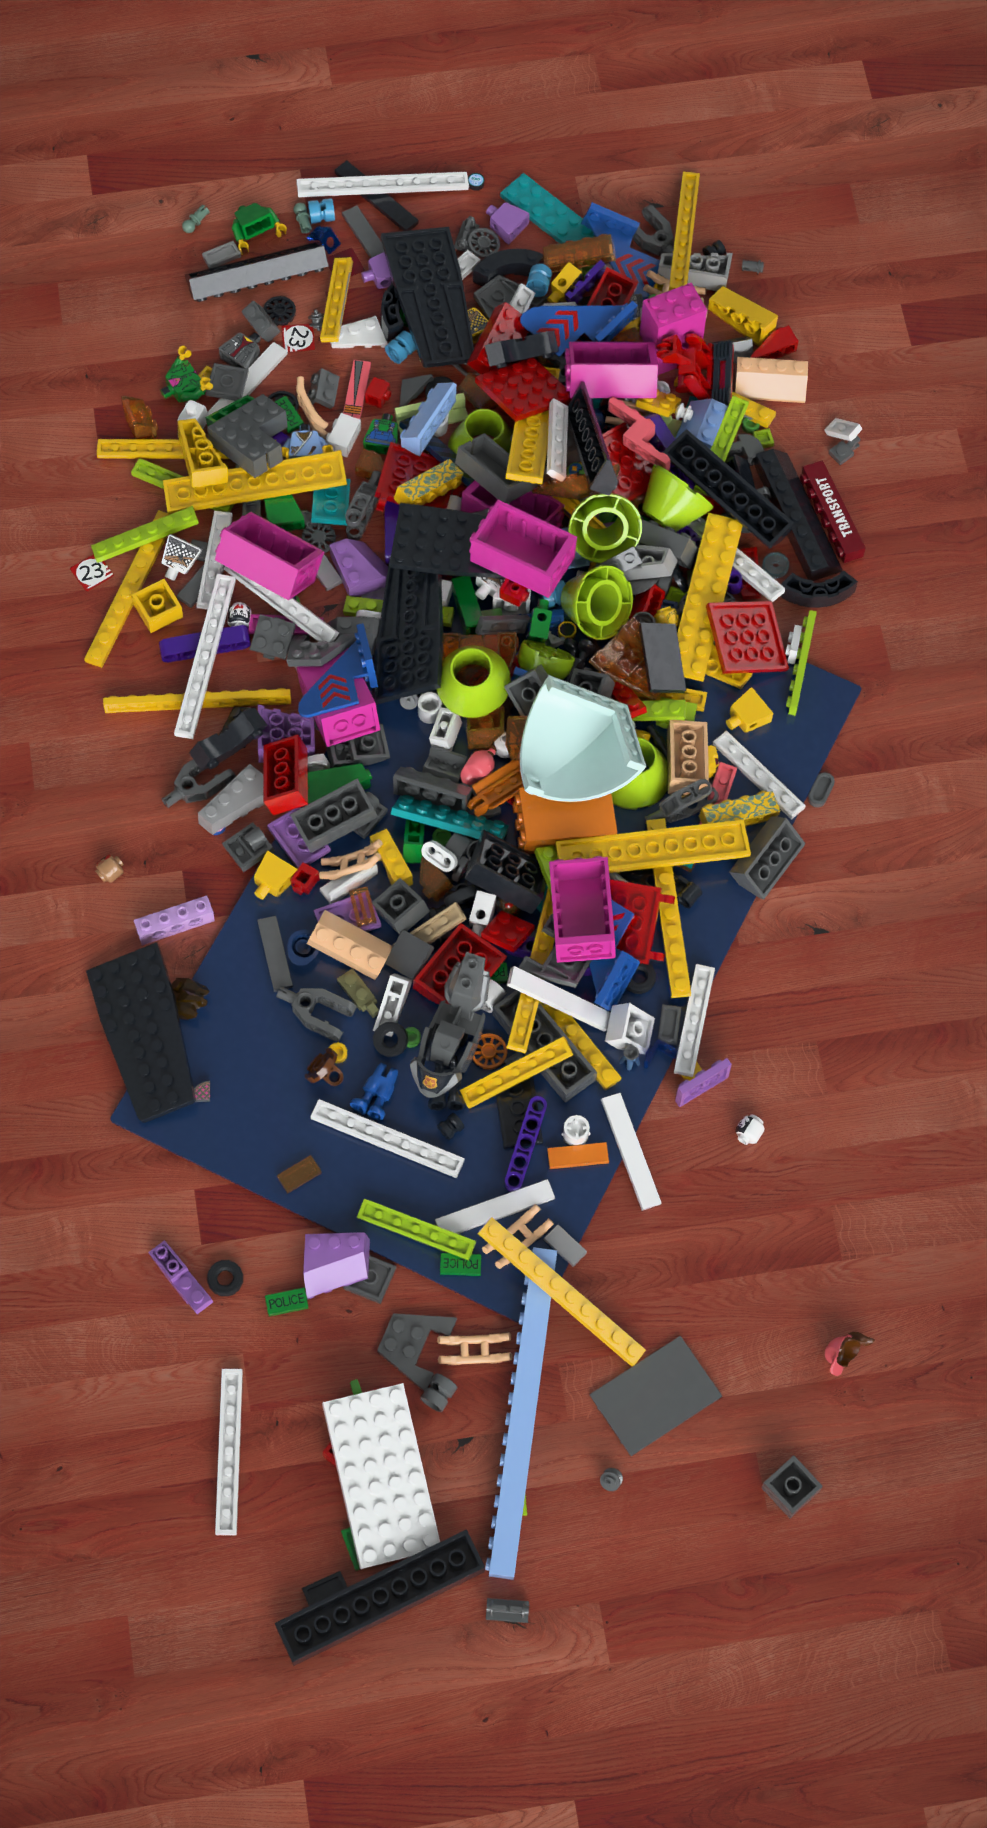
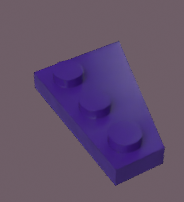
[565,260,606,305]

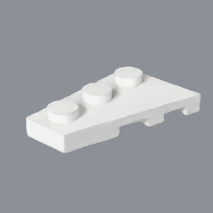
[330,316,387,348]

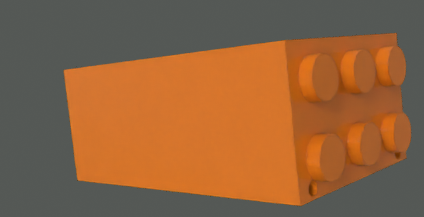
[512,787,617,854]

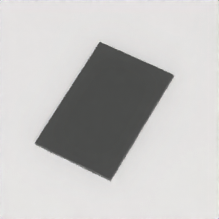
[589,1336,722,1456]

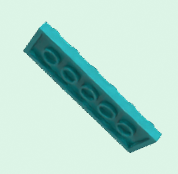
[500,173,596,256]
[391,795,509,840]

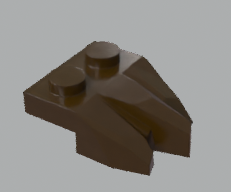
[171,978,210,1020]

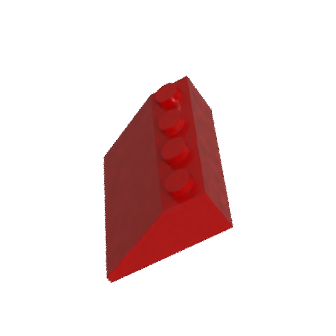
[413,923,507,1005]

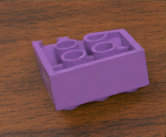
[329,539,388,597]
[258,705,315,763]
[303,1232,370,1300]

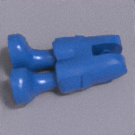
[350,1063,399,1121]

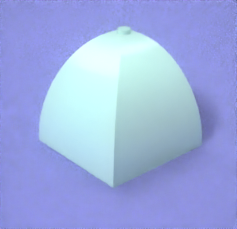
[520,675,646,802]

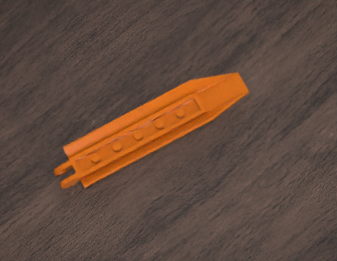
[467,756,524,817]

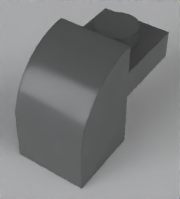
[726,434,764,466]
[445,833,476,872]

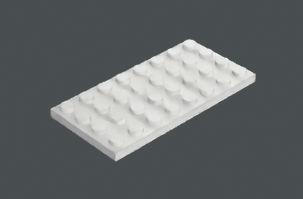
[322,1383,440,1569]

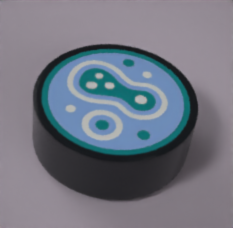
[468,173,485,191]

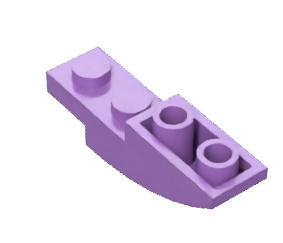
[148,1240,213,1314]

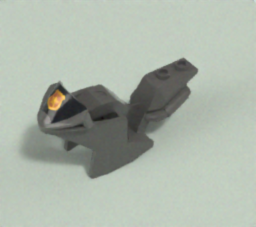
[410,952,490,1098]

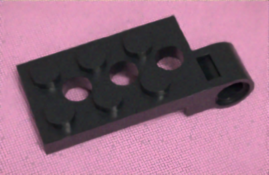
[617,868,702,909]

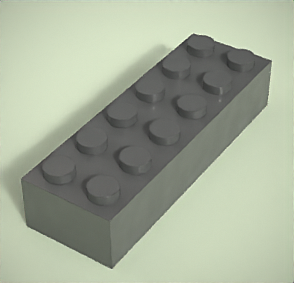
[493,990,597,1103]

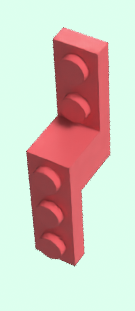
[608,397,670,470]

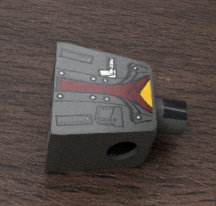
[219,333,261,369]

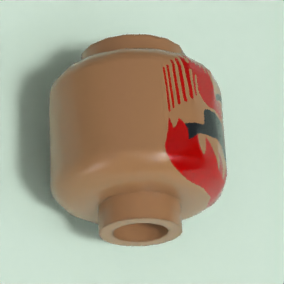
[95,854,124,883]

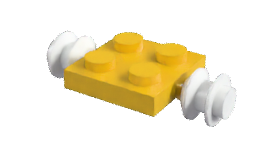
[624,389,693,423]

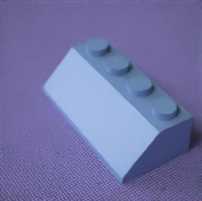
[400,382,457,456]

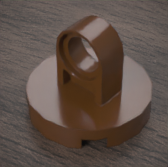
[304,1048,344,1086]

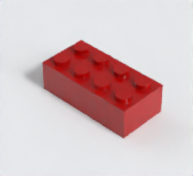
[581,267,638,342]
[467,302,528,375]
[263,734,308,815]

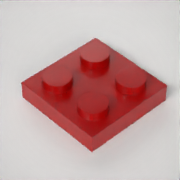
[481,910,534,953]

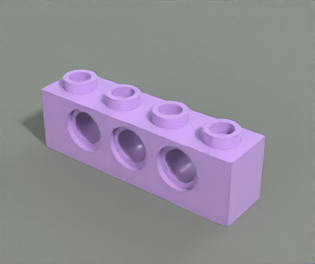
[134,896,215,945]

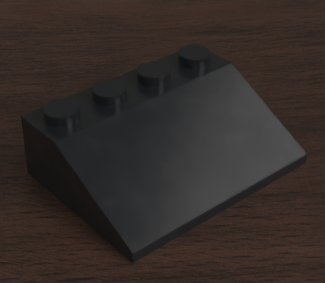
[465,830,546,914]

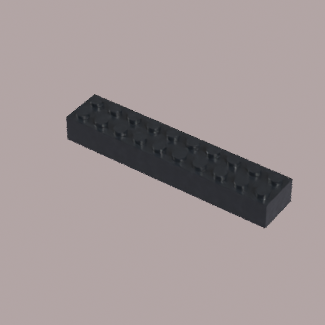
[275,1529,485,1666]

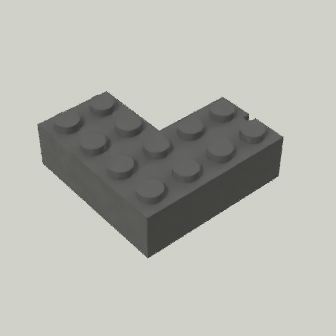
[207,394,288,478]
[455,433,554,503]

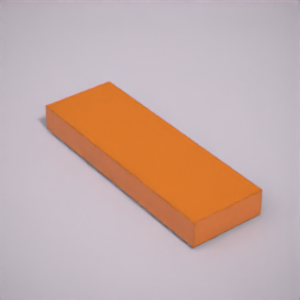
[547,1142,609,1169]

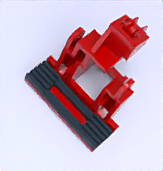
[656,333,734,406]

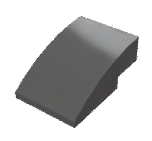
[325,724,390,768]

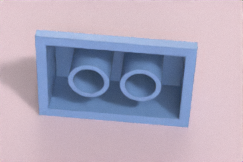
[675,399,728,449]

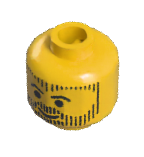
[654,606,680,627]

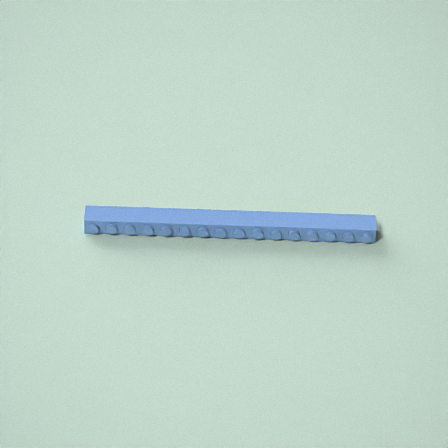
[485,1247,557,1580]

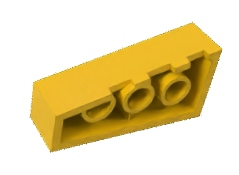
[708,286,778,347]
[178,418,228,488]

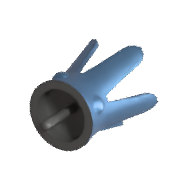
[619,1045,640,1071]

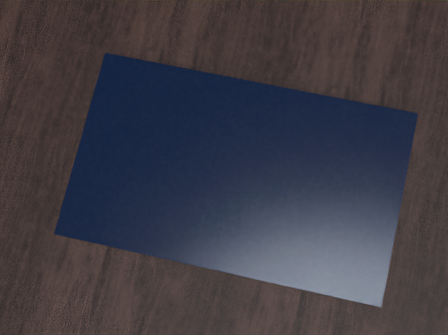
[110,566,861,1323]

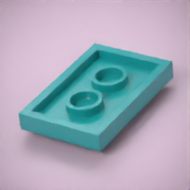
[311,479,351,526]

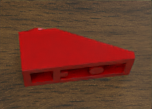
[750,325,799,359]

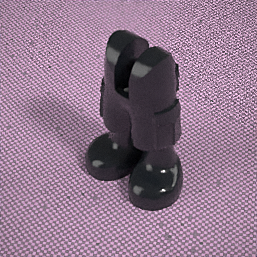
[563,638,595,683]
[428,1056,465,1111]

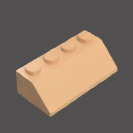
[735,357,808,403]
[667,720,709,795]
[307,910,393,980]

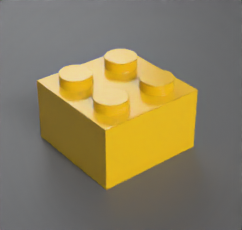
[132,579,183,633]

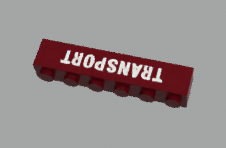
[800,460,866,563]

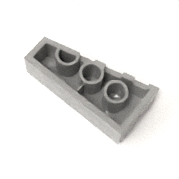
[658,253,733,291]
[595,545,677,581]
[198,764,264,835]

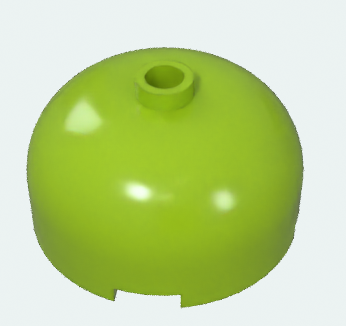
[518,640,575,680]

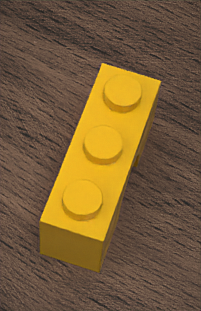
[370,829,413,886]

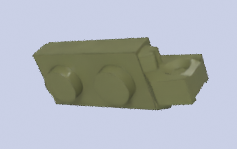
[337,968,379,1018]

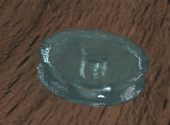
[762,552,789,578]

